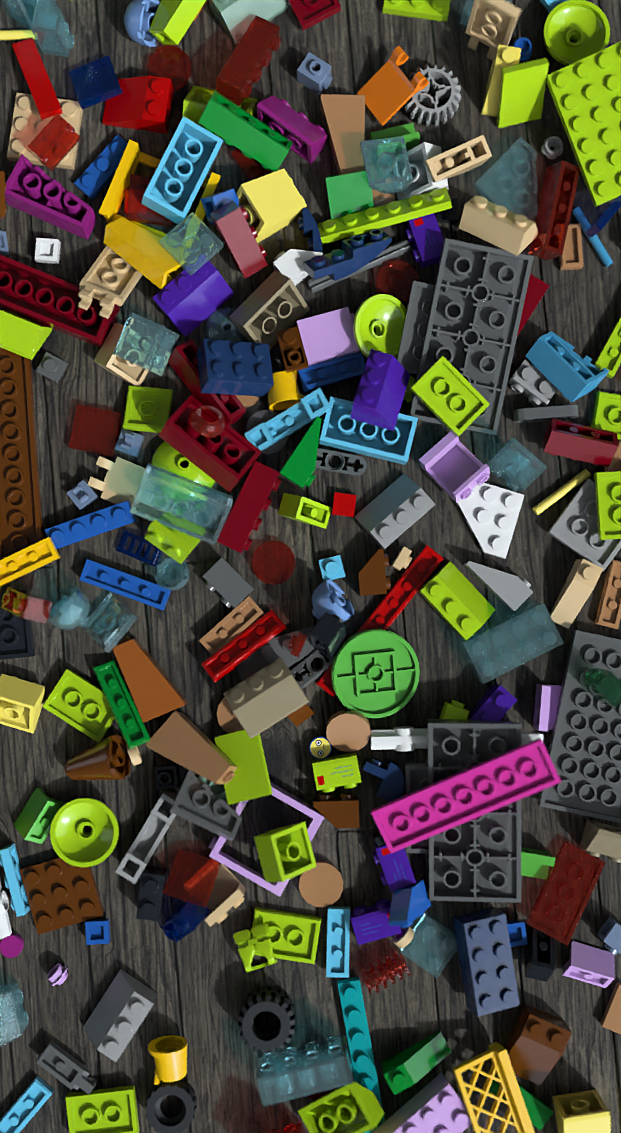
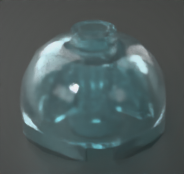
[46,586,90,631]

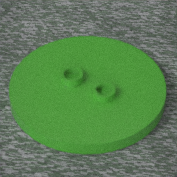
[331,629,420,718]

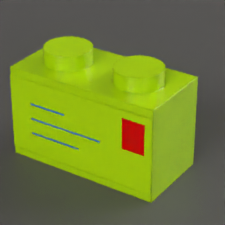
[312,752,361,793]

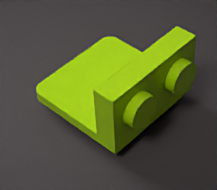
[145,509,205,564]

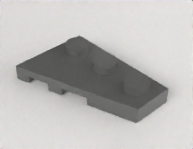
[170,770,242,841]

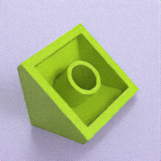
[0,310,52,360]

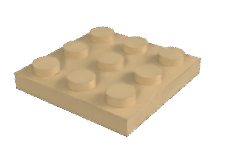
[7,93,84,170]

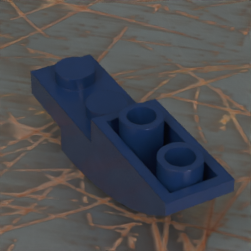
[303,229,392,281]

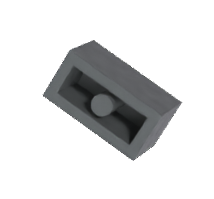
[203,557,254,608]

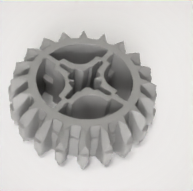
[404,63,461,127]

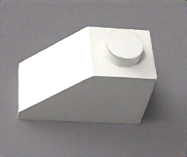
[273,249,324,286]

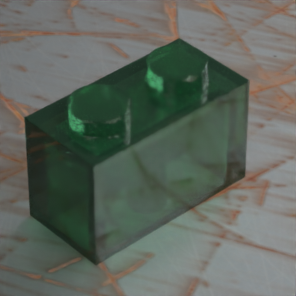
[582,668,621,708]

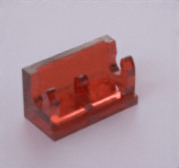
[28,113,81,171]

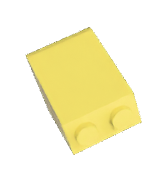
[236,169,307,243]
[552,1089,611,1133]

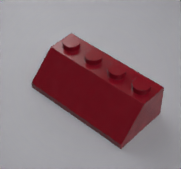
[158,395,262,492]

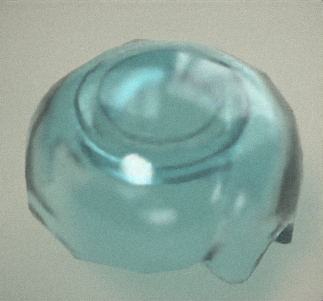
[154,557,190,591]

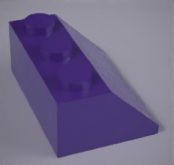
[153,254,234,338]
[350,349,410,431]

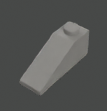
[463,561,533,611]

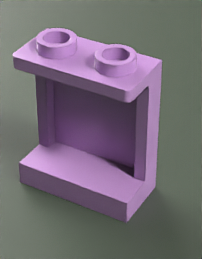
[297,307,360,366]
[419,431,490,503]

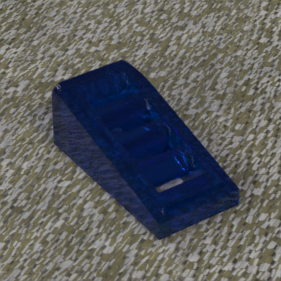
[116,530,164,567]

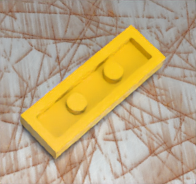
[0,537,60,587]

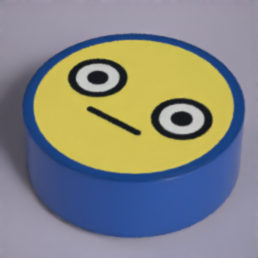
[309,736,332,759]

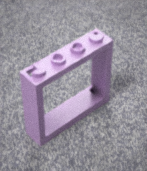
[209,782,325,897]

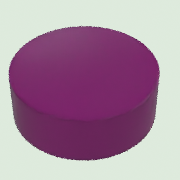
[0,933,24,958]

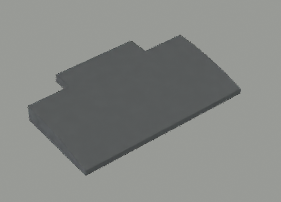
[397,238,534,435]
[405,719,521,903]

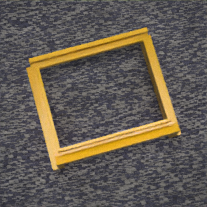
[99,140,221,252]

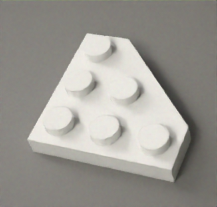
[456,483,524,559]

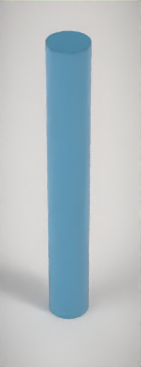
[572,207,613,267]

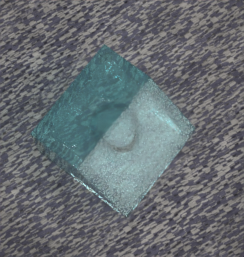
[31,0,74,57]
[360,136,413,194]
[113,312,179,376]
[487,437,547,492]
[0,982,29,1047]

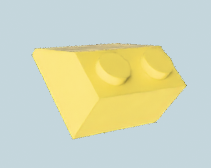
[0,674,45,733]

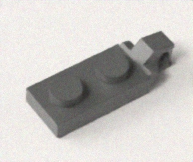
[36,1040,97,1094]

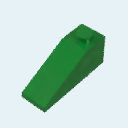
[280,416,321,490]
[382,1030,452,1095]

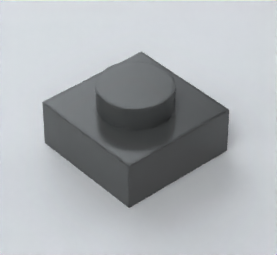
[36,352,68,383]

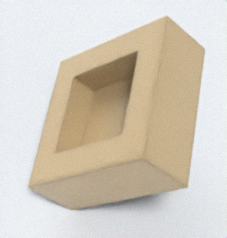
[391,547,412,571]

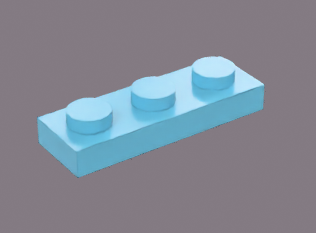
[0,843,30,917]
[326,906,350,978]

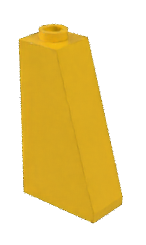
[104,217,195,290]

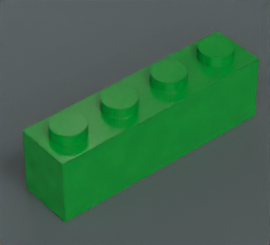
[198,91,293,172]

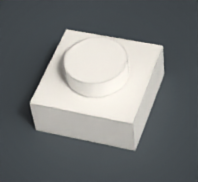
[35,238,61,264]

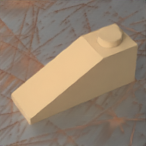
[425,135,492,183]
[548,559,603,629]

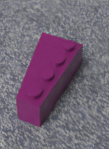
[5,154,97,240]

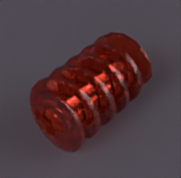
[361,950,412,996]

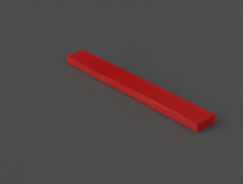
[316,545,444,697]

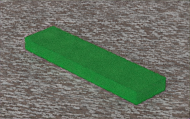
[93,660,150,750]

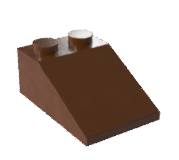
[505,1003,572,1085]

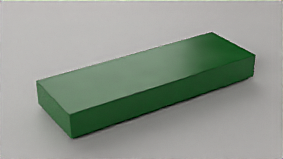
[489,1073,554,1130]

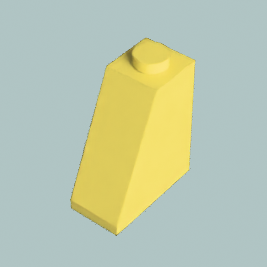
[482,45,521,117]

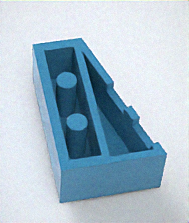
[526,331,609,403]

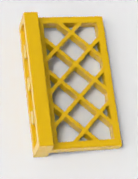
[452,1042,535,1133]

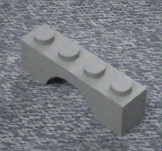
[116,789,177,884]

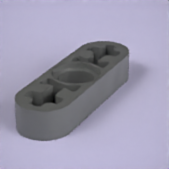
[513,405,579,423]
[315,448,367,477]
[291,650,335,688]

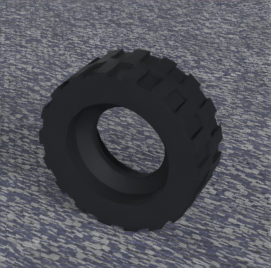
[145,1079,197,1133]

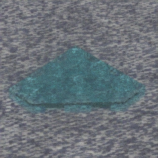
[474,137,538,221]

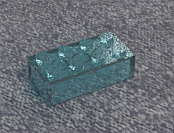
[130,463,233,545]
[459,603,564,684]
[256,1036,354,1106]

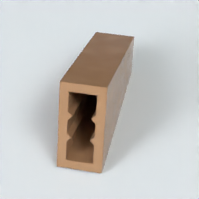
[320,94,365,174]
[145,711,238,784]

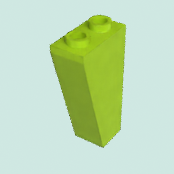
[149,0,206,45]

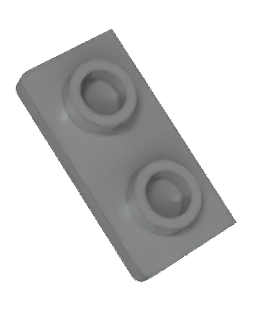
[508,360,558,407]

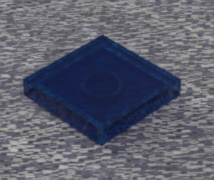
[69,55,123,110]

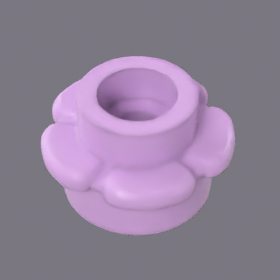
[47,963,68,986]

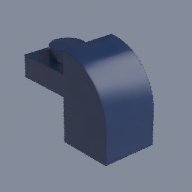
[362,757,404,802]

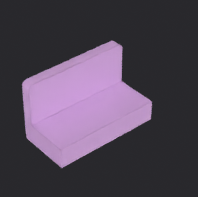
[533,684,562,731]
[563,941,615,988]

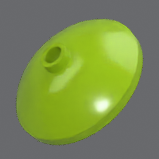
[543,0,610,66]
[353,294,407,359]
[151,442,215,501]
[50,798,119,867]

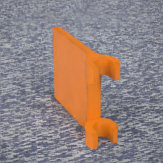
[357,46,429,125]

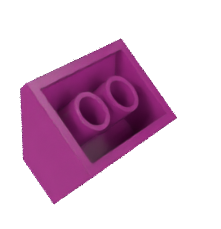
[257,95,327,164]

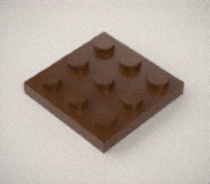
[20,857,104,935]

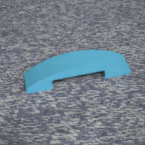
[244,388,331,451]

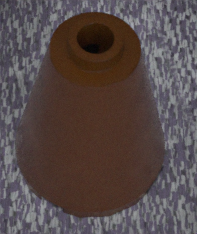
[65,734,131,780]

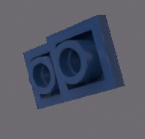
[298,208,322,252]

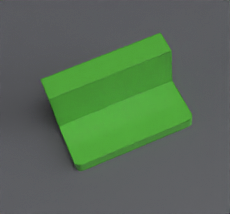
[370,123,420,158]
[14,788,64,844]
[521,847,555,879]

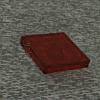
[127,174,172,227]
[69,404,122,457]
[163,849,222,908]

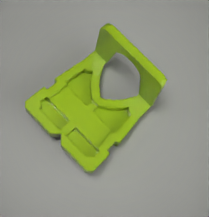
[233,923,278,972]

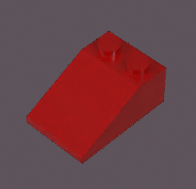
[103,76,174,134]

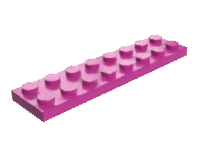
[371,737,561,853]

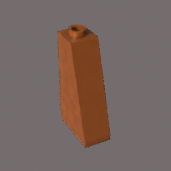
[112,636,187,723]

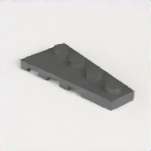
[237,625,316,681]

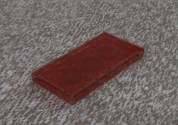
[526,841,606,945]

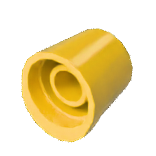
[268,371,305,411]
[148,1035,187,1085]

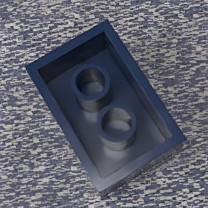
[196,339,274,397]

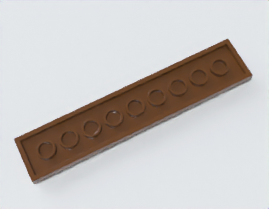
[0,347,43,560]

